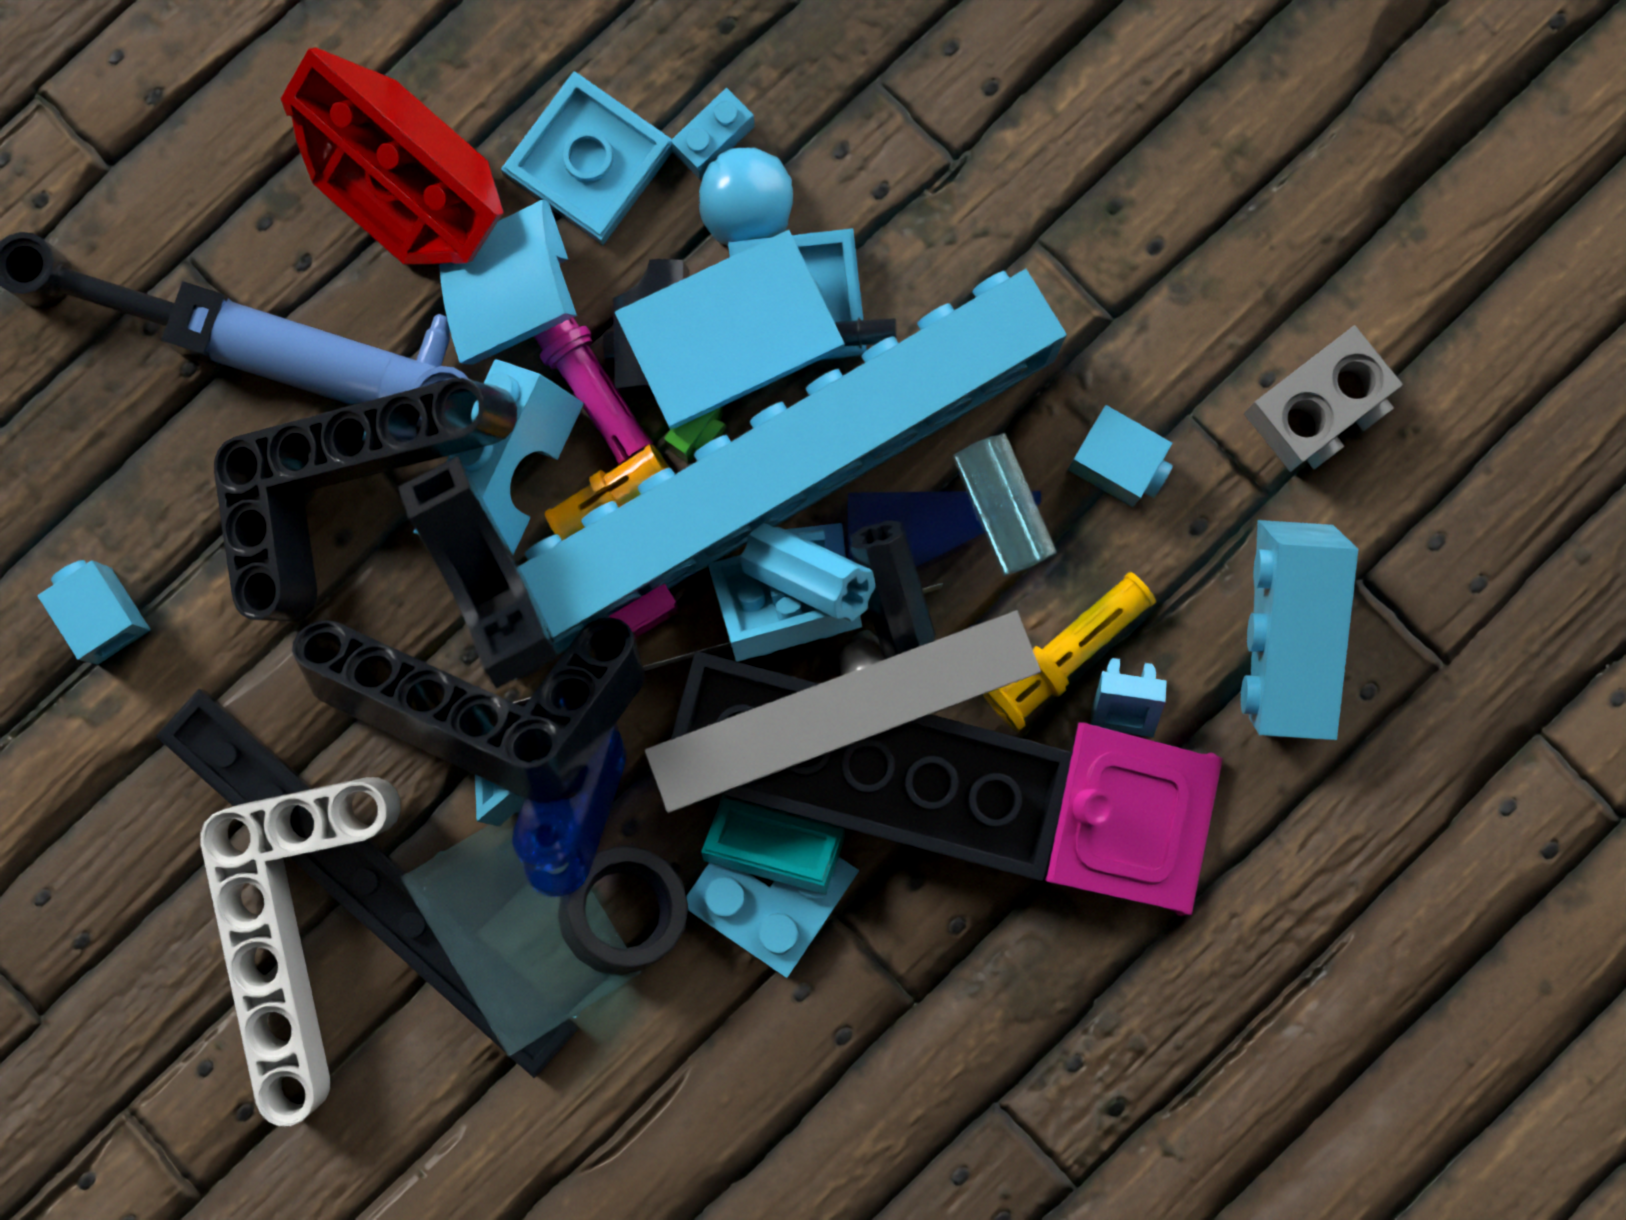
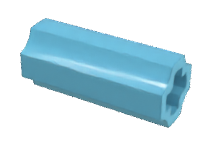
[740,523,875,622]

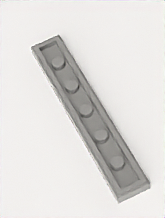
[645,610,1041,813]

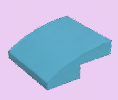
[440,200,577,365]

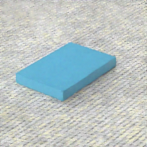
[615,230,845,430]

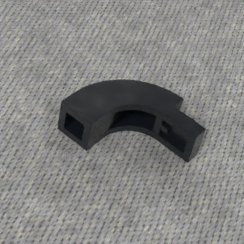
[398,456,558,689]

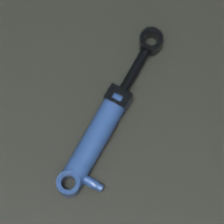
[0,232,468,427]

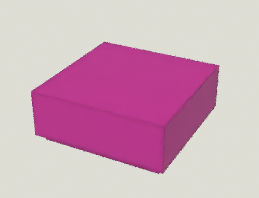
[609,583,680,639]

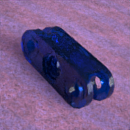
[512,707,627,897]

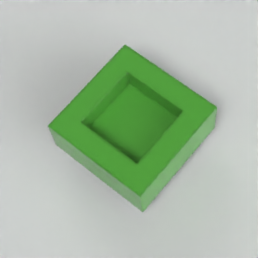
[664,406,726,464]

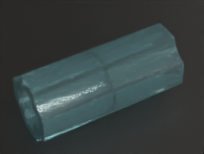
[953,433,1057,576]

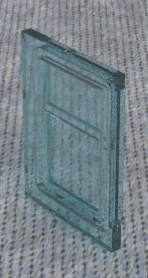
[401,810,642,1057]

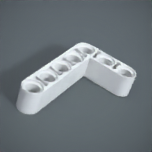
[201,777,401,1126]

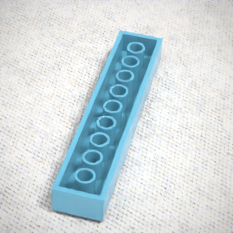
[519,269,1067,655]

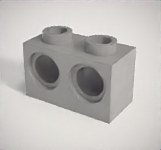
[1243,325,1403,472]

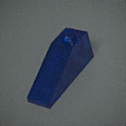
[847,491,1041,573]

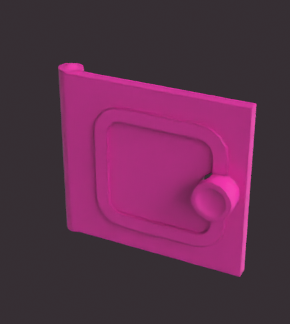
[1046,723,1223,916]

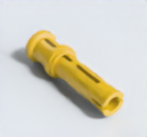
[983,572,1156,732]

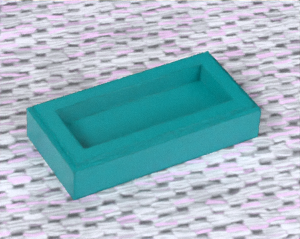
[701,795,846,895]

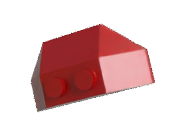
[280,47,504,264]

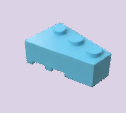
[1241,520,1358,740]

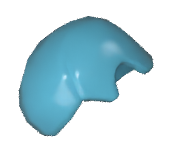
[699,148,793,246]

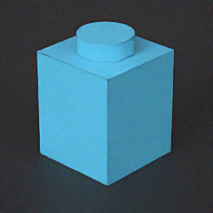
[1067,405,1173,507]
[37,560,151,665]

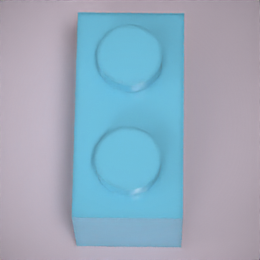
[670,88,755,179]

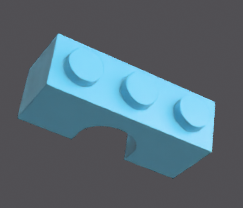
[414,359,584,555]

